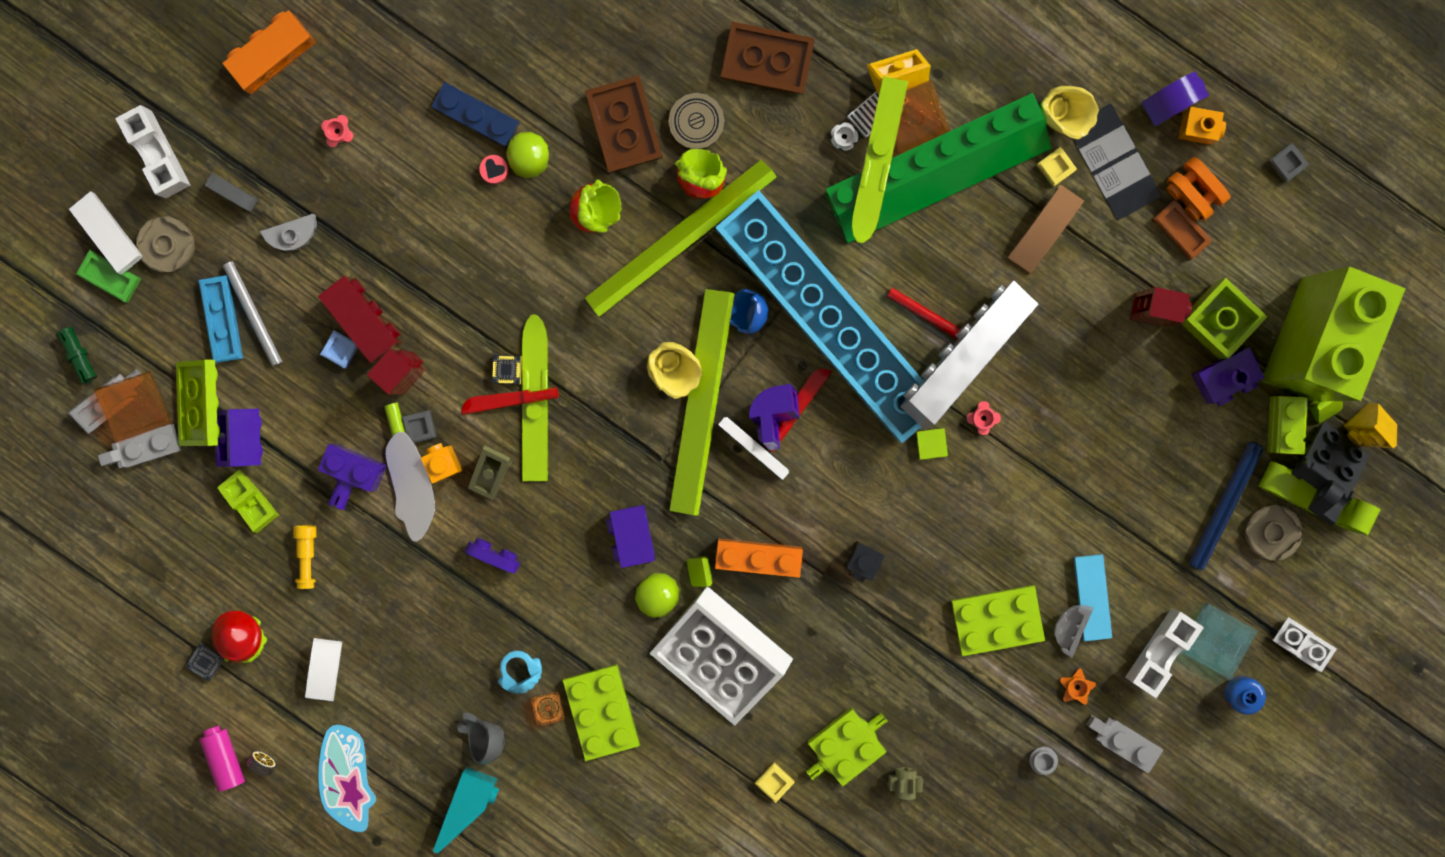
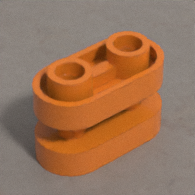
[1166,157,1231,222]

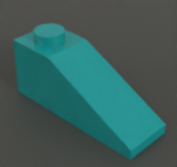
[433,767,499,853]

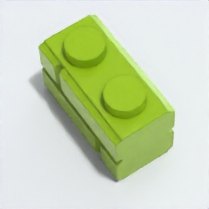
[1267,396,1308,454]

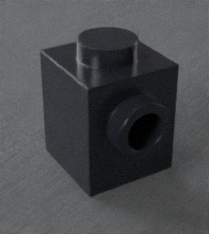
[845,541,885,582]

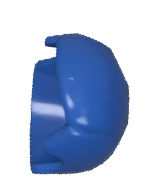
[730,289,768,334]

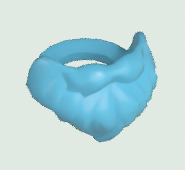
[498,650,542,694]

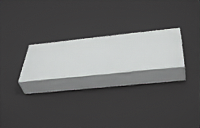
[69,191,143,275]
[718,417,789,480]

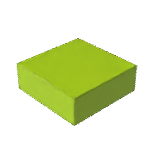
[916,428,948,460]

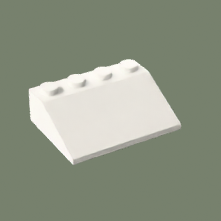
[650,586,793,725]

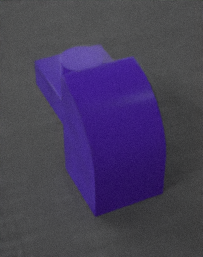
[1141,71,1209,126]
[749,384,800,450]

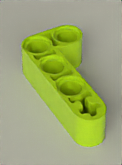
[1258,461,1380,536]

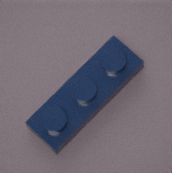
[431,82,520,148]

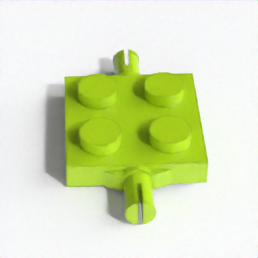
[806,707,888,786]

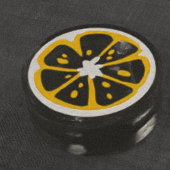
[246,751,277,776]

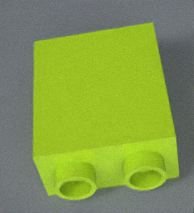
[1261,266,1406,402]

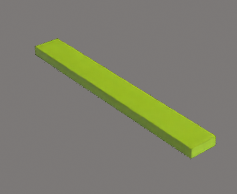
[585,160,777,316]
[670,289,735,516]

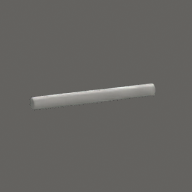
[223,261,282,367]

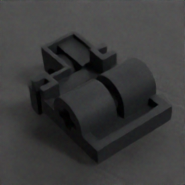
[1291,422,1370,526]

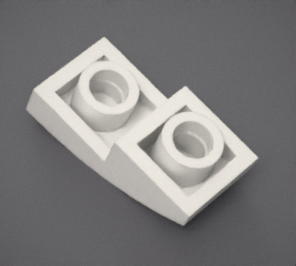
[1272,617,1337,672]
[305,638,342,701]

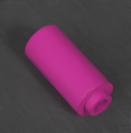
[199,725,245,792]

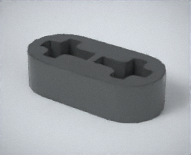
[204,173,258,212]

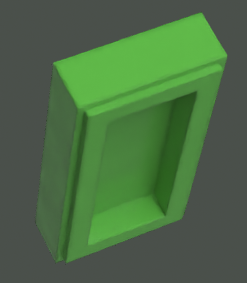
[76,250,142,303]

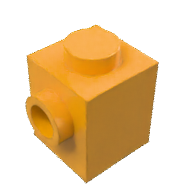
[1178,107,1226,145]
[421,443,463,484]

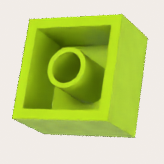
[1181,278,1267,359]

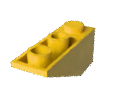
[1343,403,1397,448]

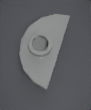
[260,214,317,251]
[1054,605,1094,658]

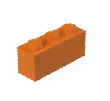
[223,10,317,95]
[715,538,803,578]

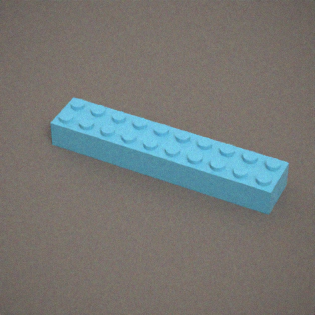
[716,190,923,443]

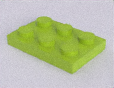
[176,360,220,446]
[951,585,1045,656]
[563,664,640,761]

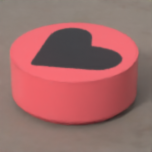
[480,155,509,184]

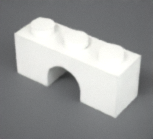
[115,105,191,198]
[1125,608,1204,698]

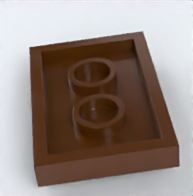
[721,22,815,95]
[585,75,663,174]

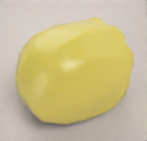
[1041,86,1099,140]
[647,342,702,399]

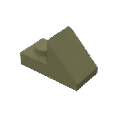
[468,446,513,500]

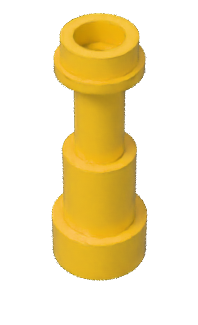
[293,525,316,589]

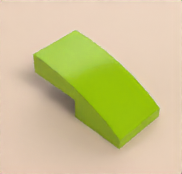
[217,470,279,533]

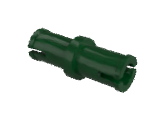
[55,327,98,385]

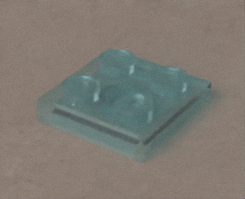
[1181,603,1258,680]

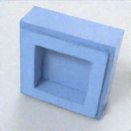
[320,330,358,369]

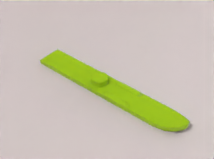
[852,76,908,243]
[522,315,548,481]

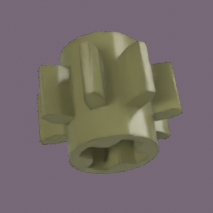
[888,767,923,800]

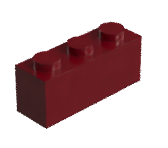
[318,275,402,364]
[1129,287,1192,327]
[367,349,426,395]

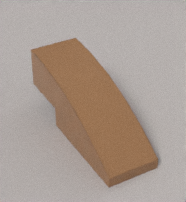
[1007,185,1084,274]

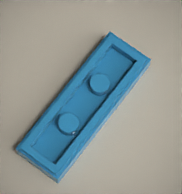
[198,275,243,363]

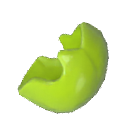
[506,132,549,178]
[635,573,680,618]

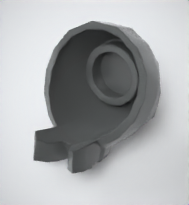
[457,712,505,765]

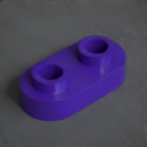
[464,538,521,573]

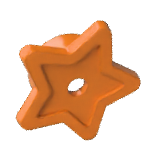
[1060,669,1096,705]

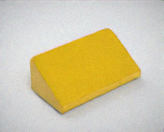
[867,49,931,95]

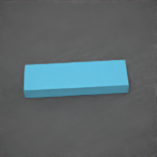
[1073,554,1112,641]

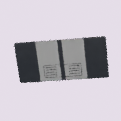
[1073,104,1161,220]

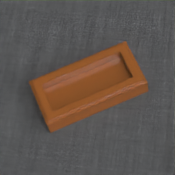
[1152,200,1213,261]

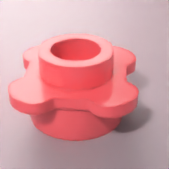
[321,115,354,147]
[967,401,1001,435]

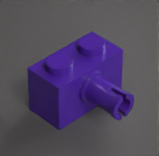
[1192,347,1265,406]
[318,443,387,510]

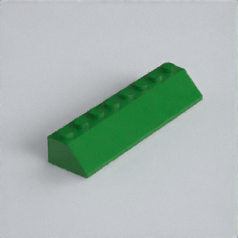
[824,93,1051,244]

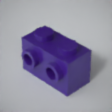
[215,409,263,467]
[606,504,656,568]

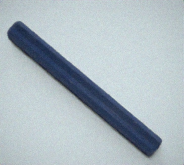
[1189,442,1264,570]

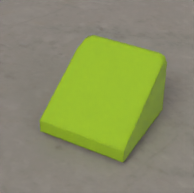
[1308,401,1343,423]
[687,556,713,587]

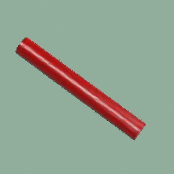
[886,287,961,340]

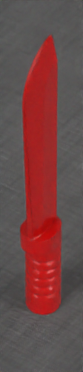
[764,369,832,453]
[462,387,559,414]

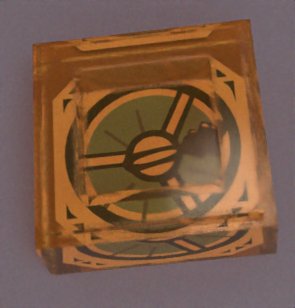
[531,691,565,726]

